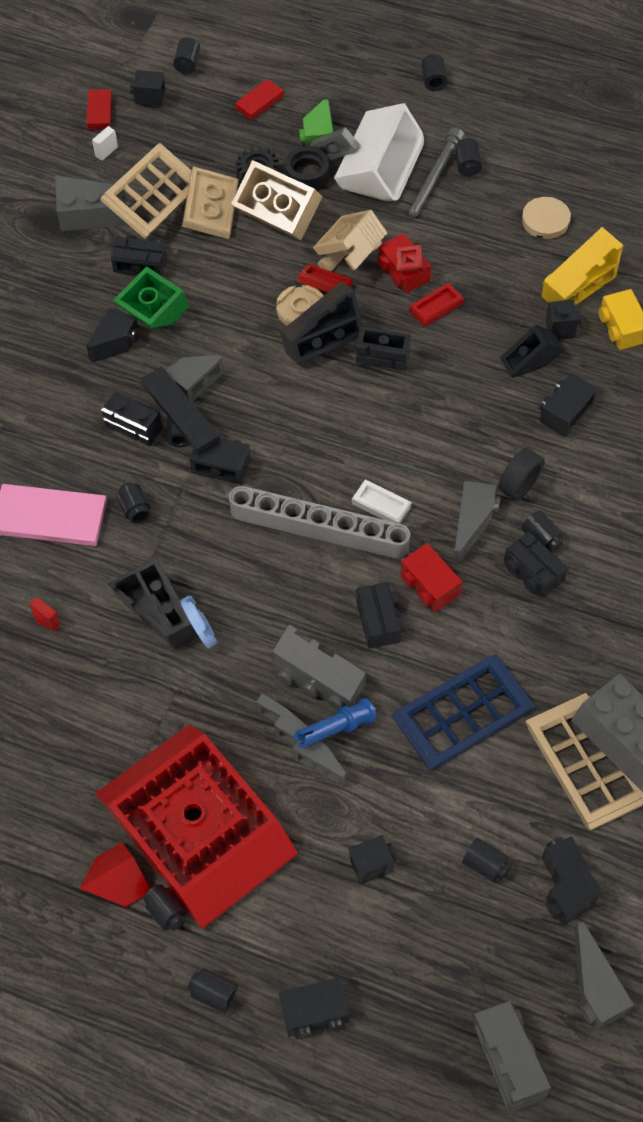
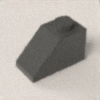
[166,355,224,402]

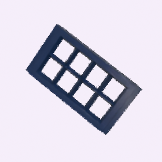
[392,654,536,771]

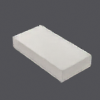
[352,480,412,524]

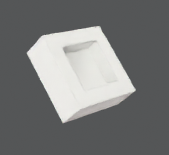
[92,126,118,161]

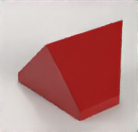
[79,842,150,908]

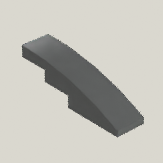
[256,693,346,788]

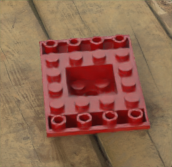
[95,724,298,930]

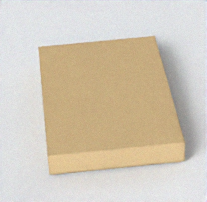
[182,166,239,239]

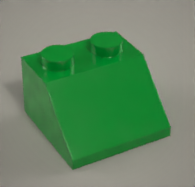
[113,266,189,328]

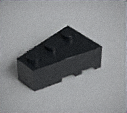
[280,281,363,364]
[108,557,199,649]

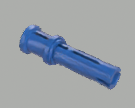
[295,698,376,748]

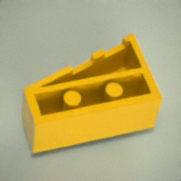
[542,227,623,305]

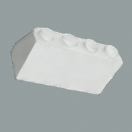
[334,103,424,202]

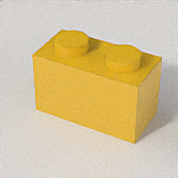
[599,289,643,350]

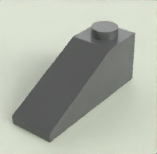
[453,481,500,564]
[574,922,634,1030]

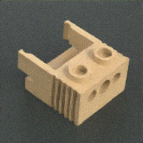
[313,210,387,271]

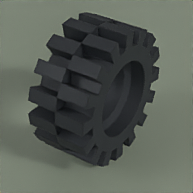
[236,146,279,184]

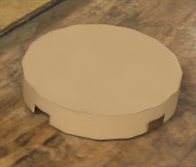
[522,197,571,239]
[276,285,323,326]

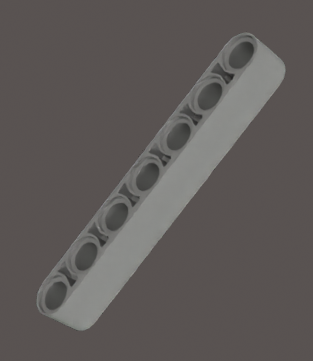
[229,486,410,558]

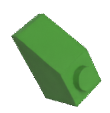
[299,99,333,146]

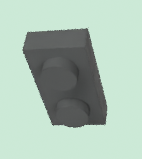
[310,127,360,161]

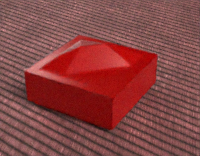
[396,245,423,274]
[29,597,60,632]

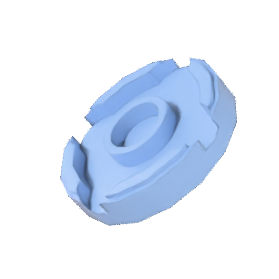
[180,596,218,649]

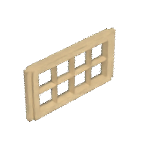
[100,143,191,239]
[526,693,643,831]

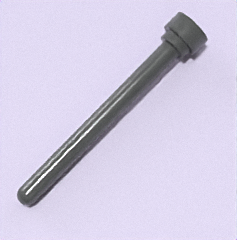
[409,128,466,218]

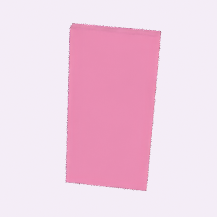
[0,484,107,546]

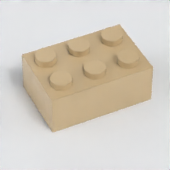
[231,160,322,240]

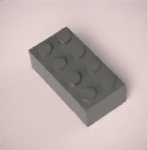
[571,673,643,792]

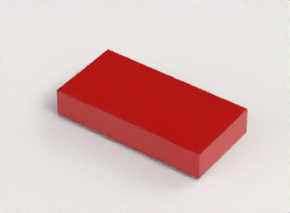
[235,79,284,121]
[87,89,112,130]
[298,264,353,293]
[409,283,464,327]

